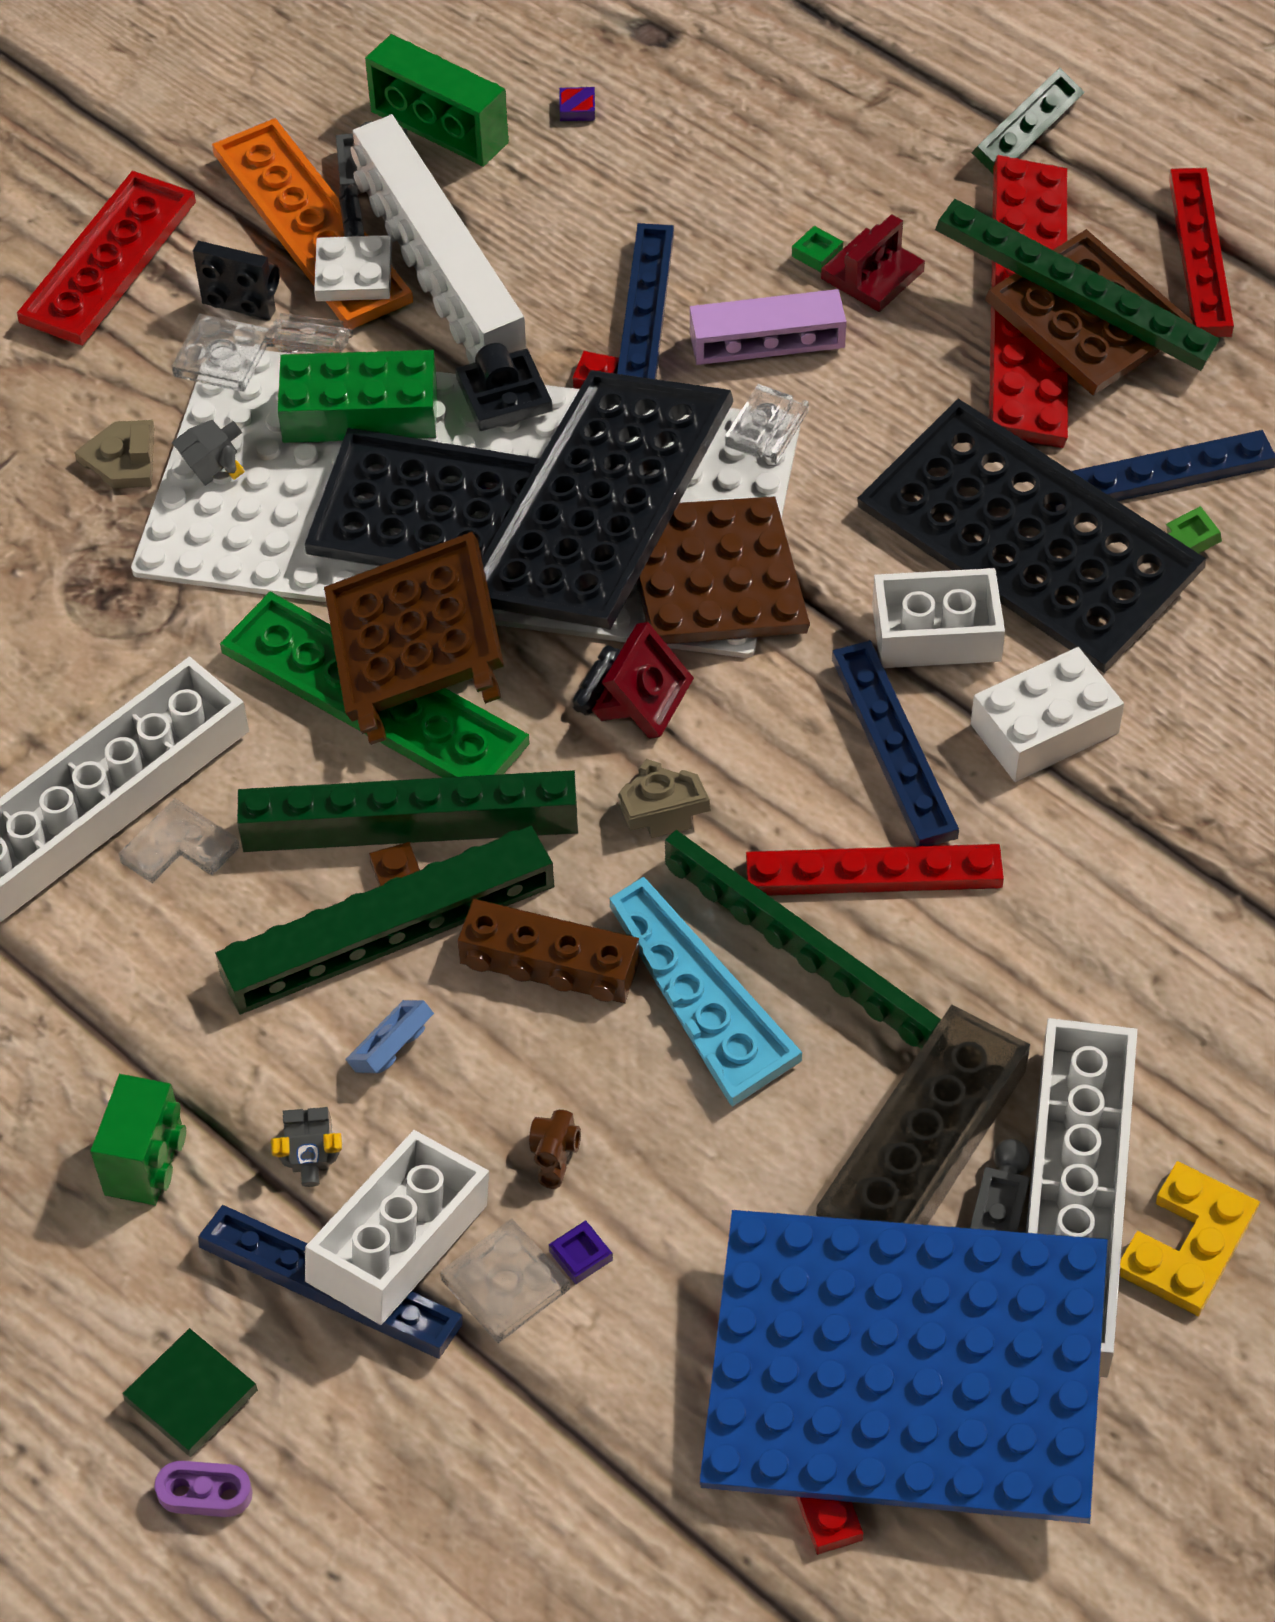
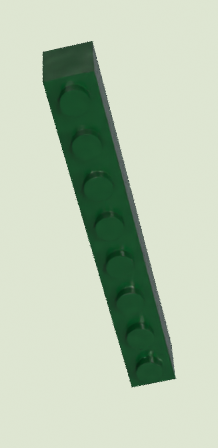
[237,770,578,852]
[215,825,555,1015]

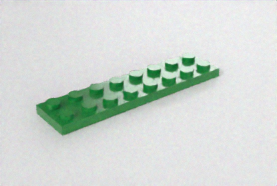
[220,591,530,778]

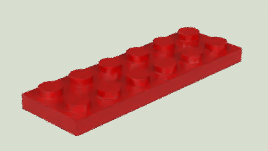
[17,171,196,346]

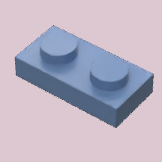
[345,1000,434,1073]

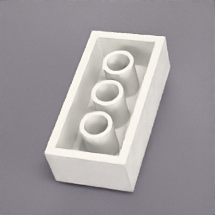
[305,1130,489,1325]

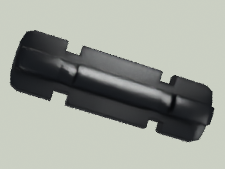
[338,184,365,237]
[572,645,621,715]

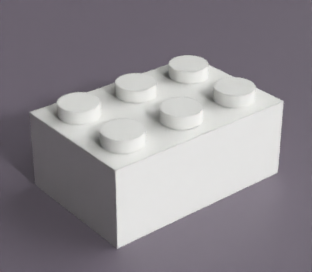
[872,568,1005,668]
[971,647,1124,782]

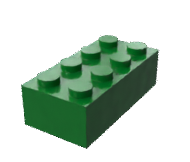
[365,34,509,167]
[278,350,437,443]

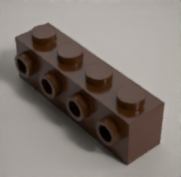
[457,899,640,1004]

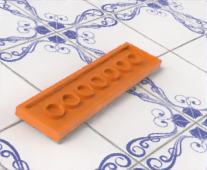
[212,118,413,331]

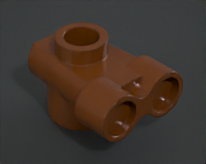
[529,1110,581,1189]

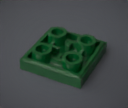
[122,1328,258,1457]

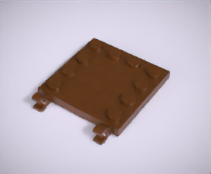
[324,532,504,745]

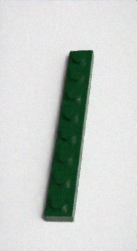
[935,198,1220,371]
[665,830,943,1055]

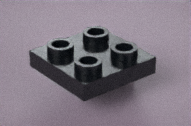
[193,240,280,320]
[455,343,553,431]

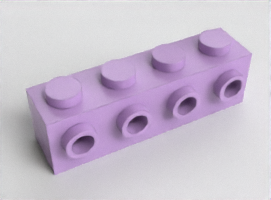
[690,289,846,365]

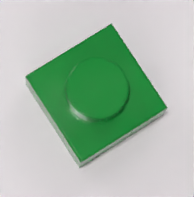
[792,226,844,273]

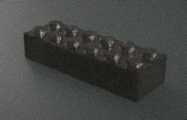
[816,1004,1030,1225]

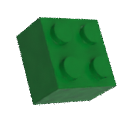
[90,1073,187,1206]

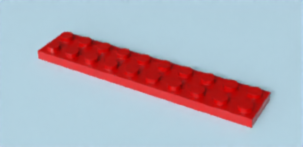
[989,155,1068,448]

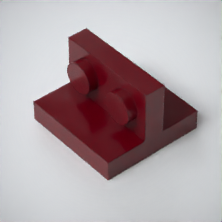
[821,214,925,312]
[592,622,694,739]

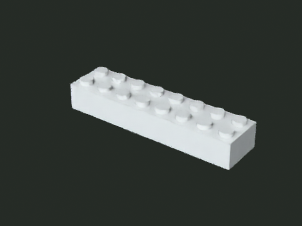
[350,114,526,364]
[0,656,249,922]
[1026,1018,1138,1378]

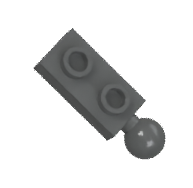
[970,1139,1030,1232]

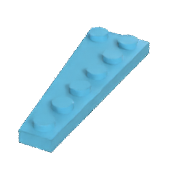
[609,877,802,1107]

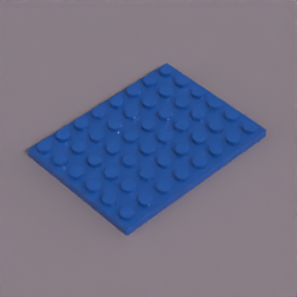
[699,1210,1108,1524]

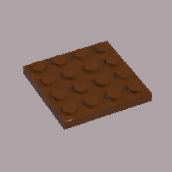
[985,229,1194,396]
[623,496,810,644]

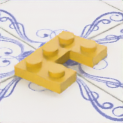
[1119,1161,1260,1317]

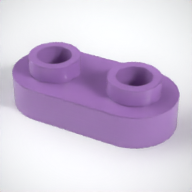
[155,1461,253,1517]

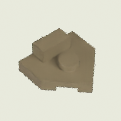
[75,420,155,488]
[618,759,711,838]

